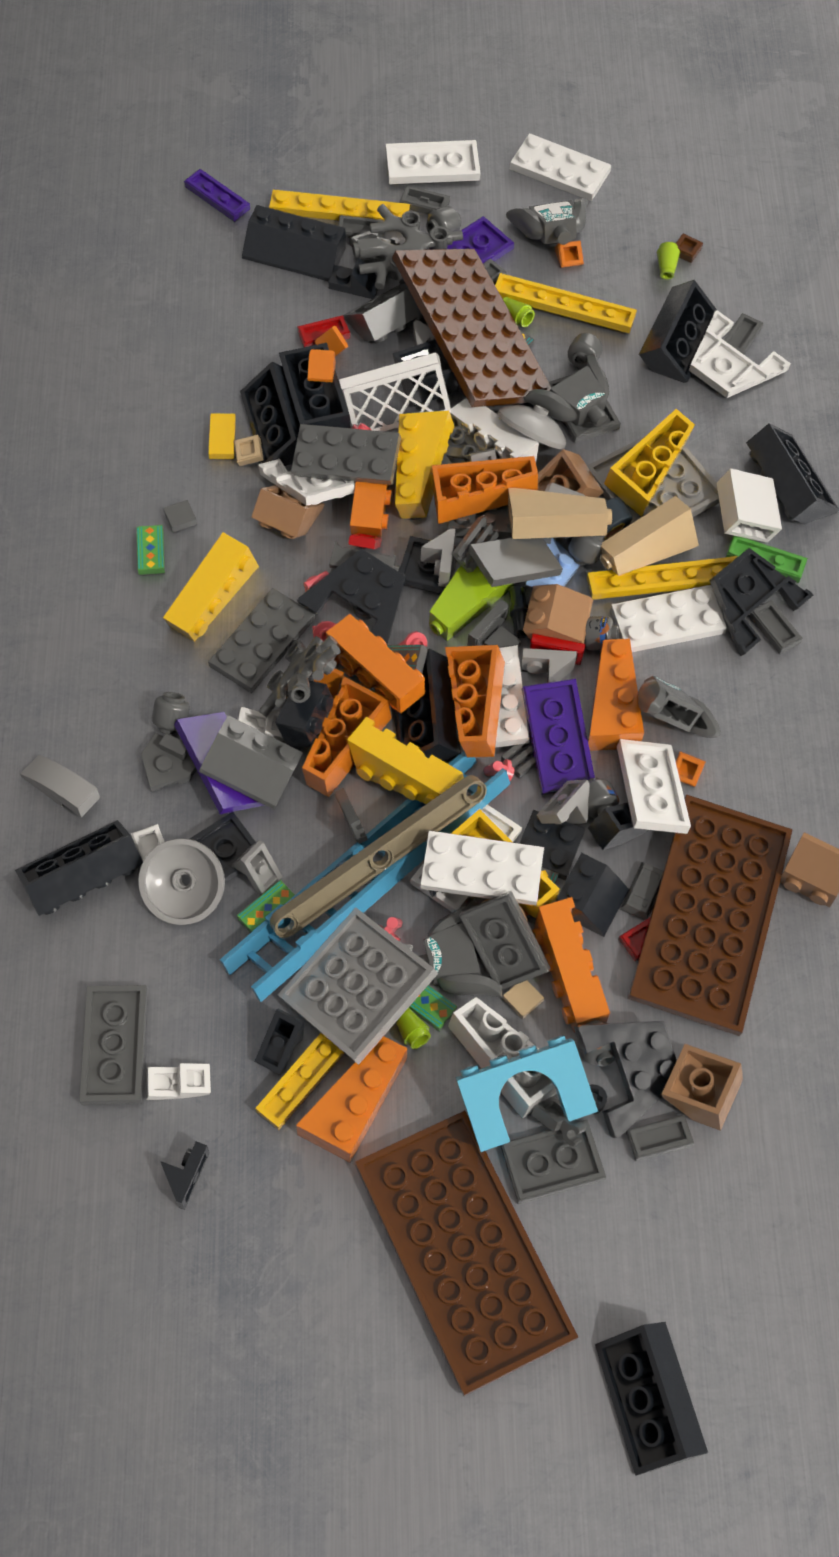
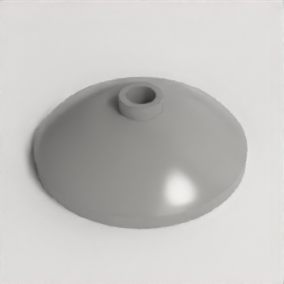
[497,405,566,449]
[139,838,225,925]

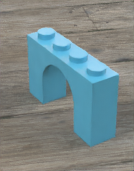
[455,1035,598,1152]

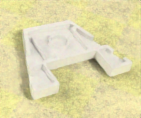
[689,310,791,398]
[258,459,355,506]

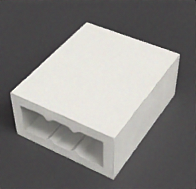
[717,469,782,543]

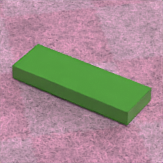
[726,535,808,583]

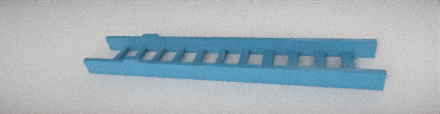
[220,751,510,1002]

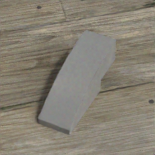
[20,755,100,818]

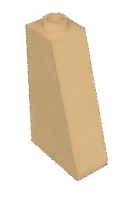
[508,488,612,539]
[600,496,699,576]

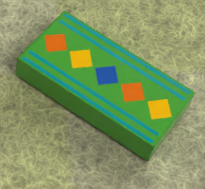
[137,525,165,575]
[237,880,295,933]
[409,985,457,1031]

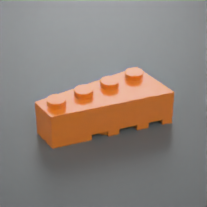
[350,429,394,537]
[432,456,538,524]
[326,614,425,713]
[588,639,644,751]
[445,645,505,757]
[302,677,392,797]
[532,897,610,1033]
[296,1036,408,1163]

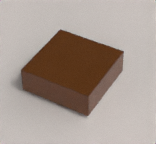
[676,233,703,263]

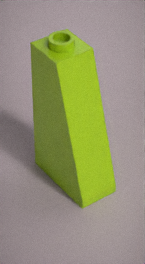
[429,560,514,641]

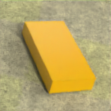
[208,413,236,459]

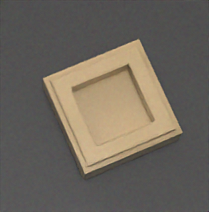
[234,435,263,466]
[502,981,544,1020]

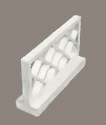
[339,353,452,432]

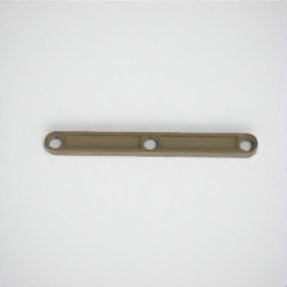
[270,775,487,938]

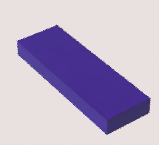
[184,169,250,222]

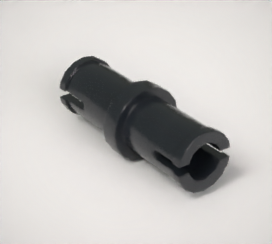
[509,585,528,638]

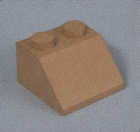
[537,449,604,498]
[251,485,325,539]
[523,584,593,644]
[780,832,839,907]
[662,1044,743,1131]

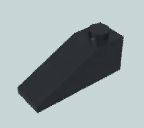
[588,802,650,850]

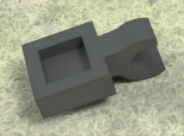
[532,1096,587,1147]

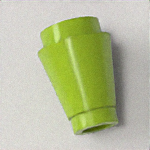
[656,242,680,280]
[503,297,535,327]
[396,1008,431,1049]

